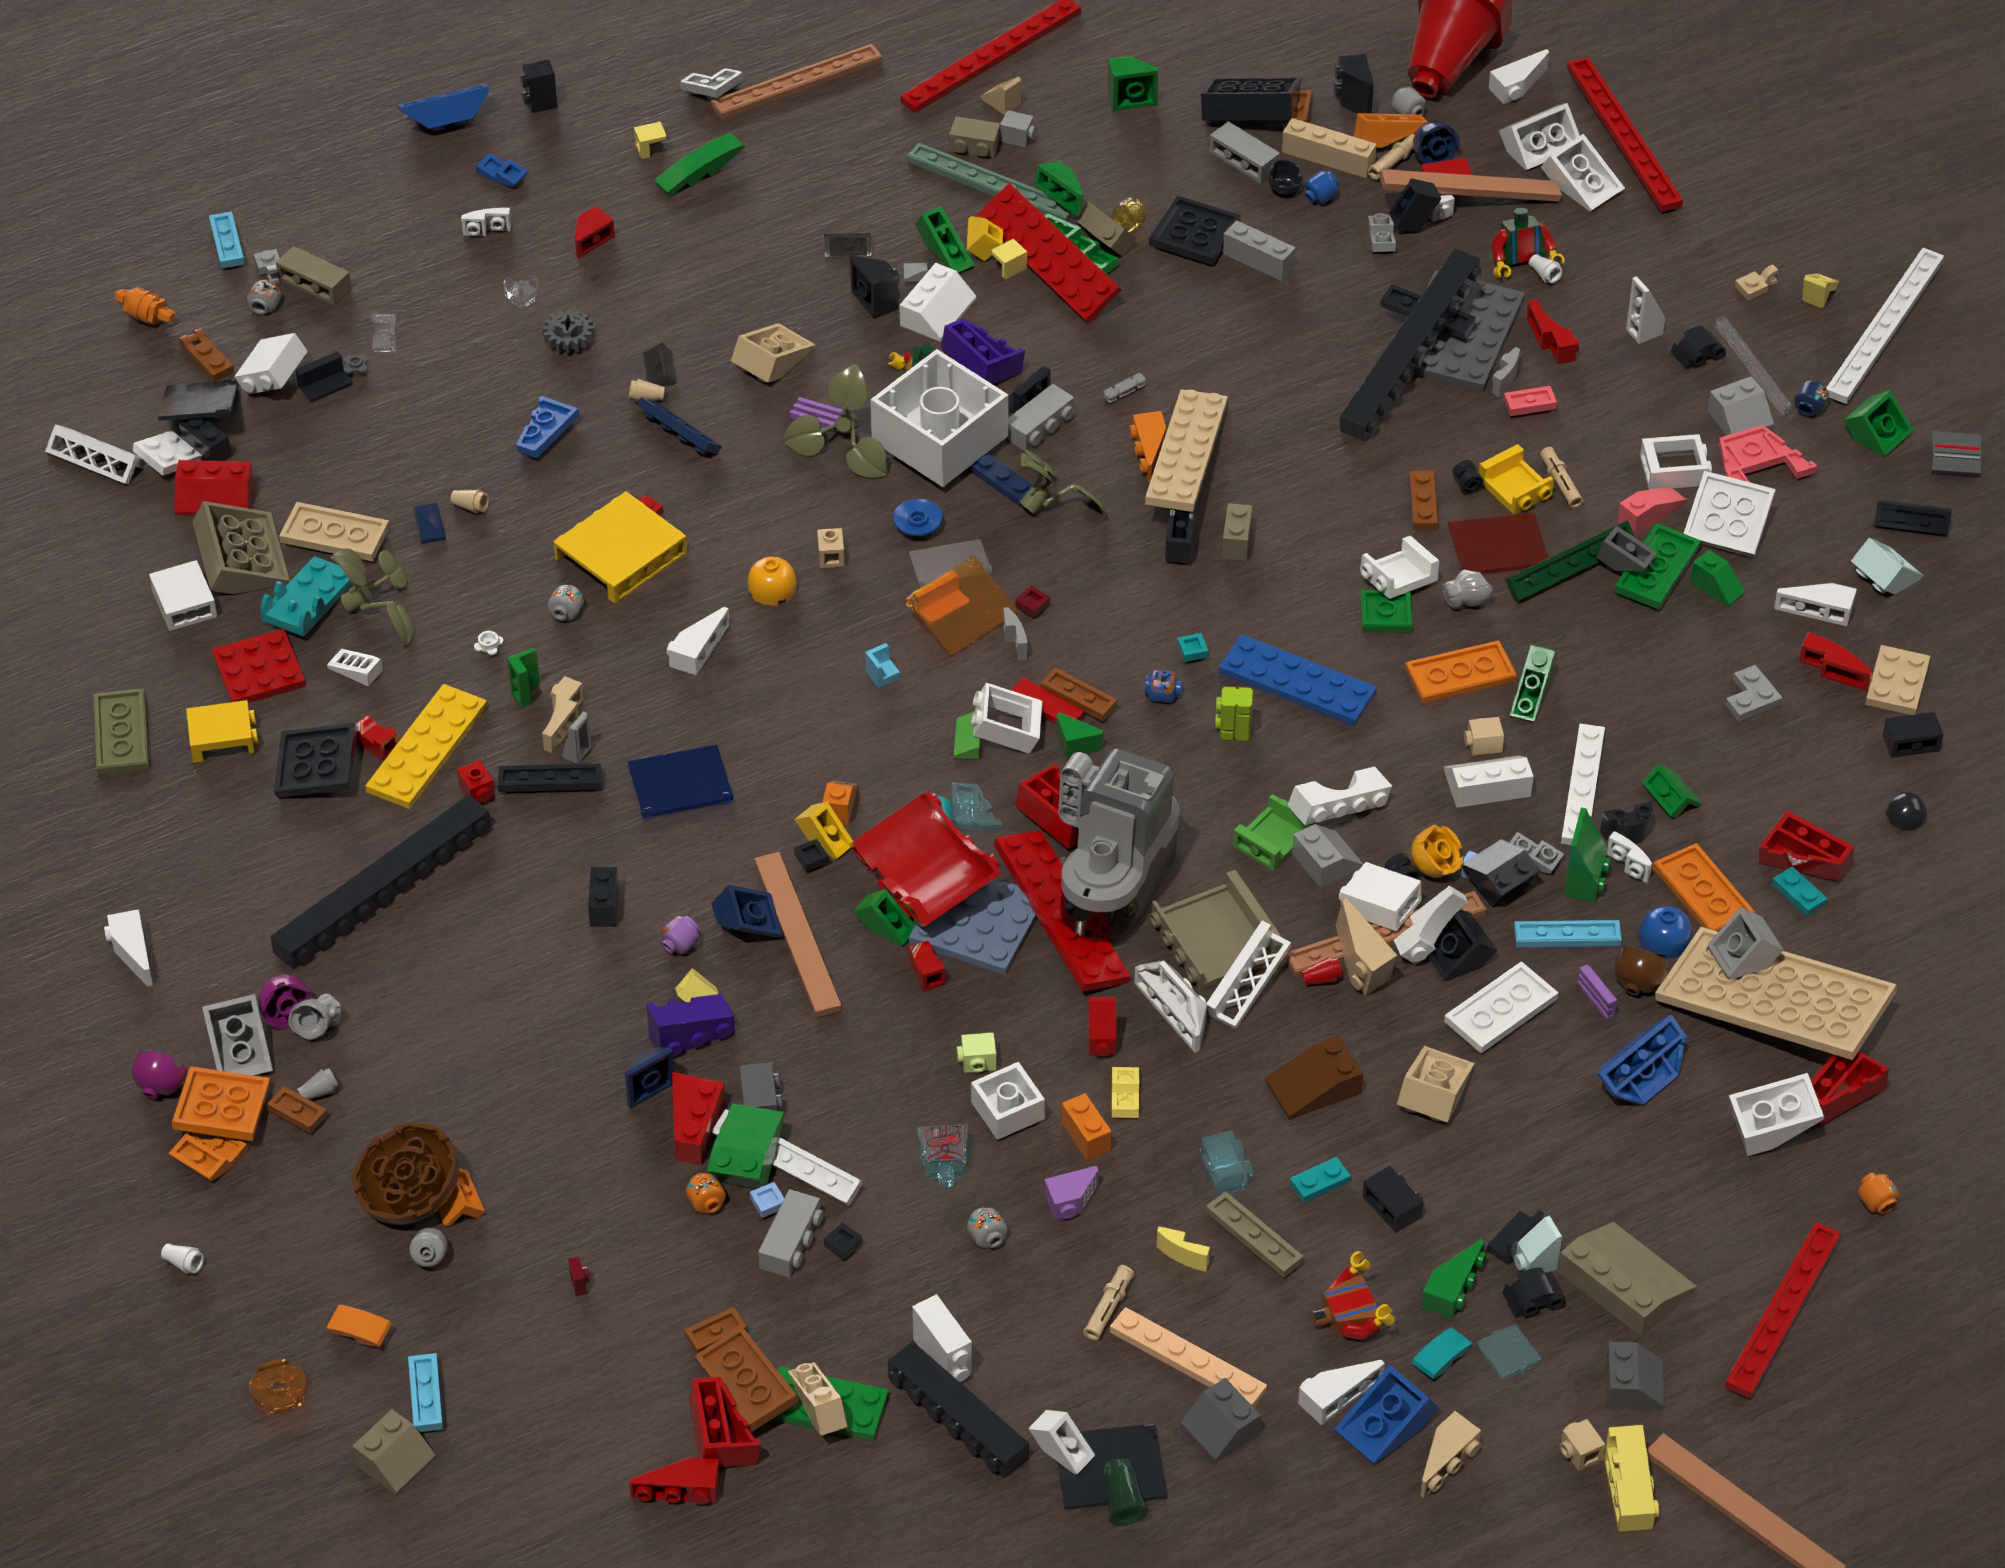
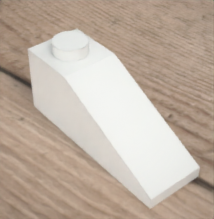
[1489,49,1549,104]
[1626,276,1665,344]
[1774,583,1857,626]
[667,607,730,675]
[104,910,153,987]
[1298,1360,1385,1425]

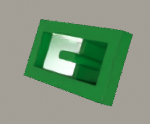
[1057,712,1104,758]

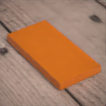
[1405,640,1517,704]
[1653,843,1756,932]

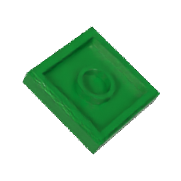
[1360,590,1412,632]

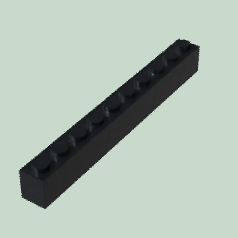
[1339,248,1482,442]
[270,794,491,970]

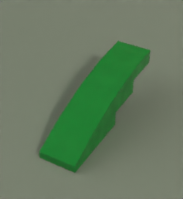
[654,133,745,198]
[1045,214,1119,274]

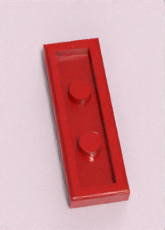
[1011,677,1085,725]

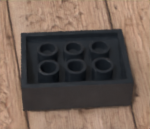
[1201,77,1301,124]

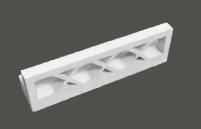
[45,424,145,485]
[1206,921,1292,1029]

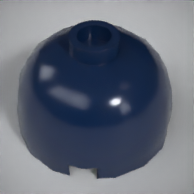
[1413,121,1460,164]

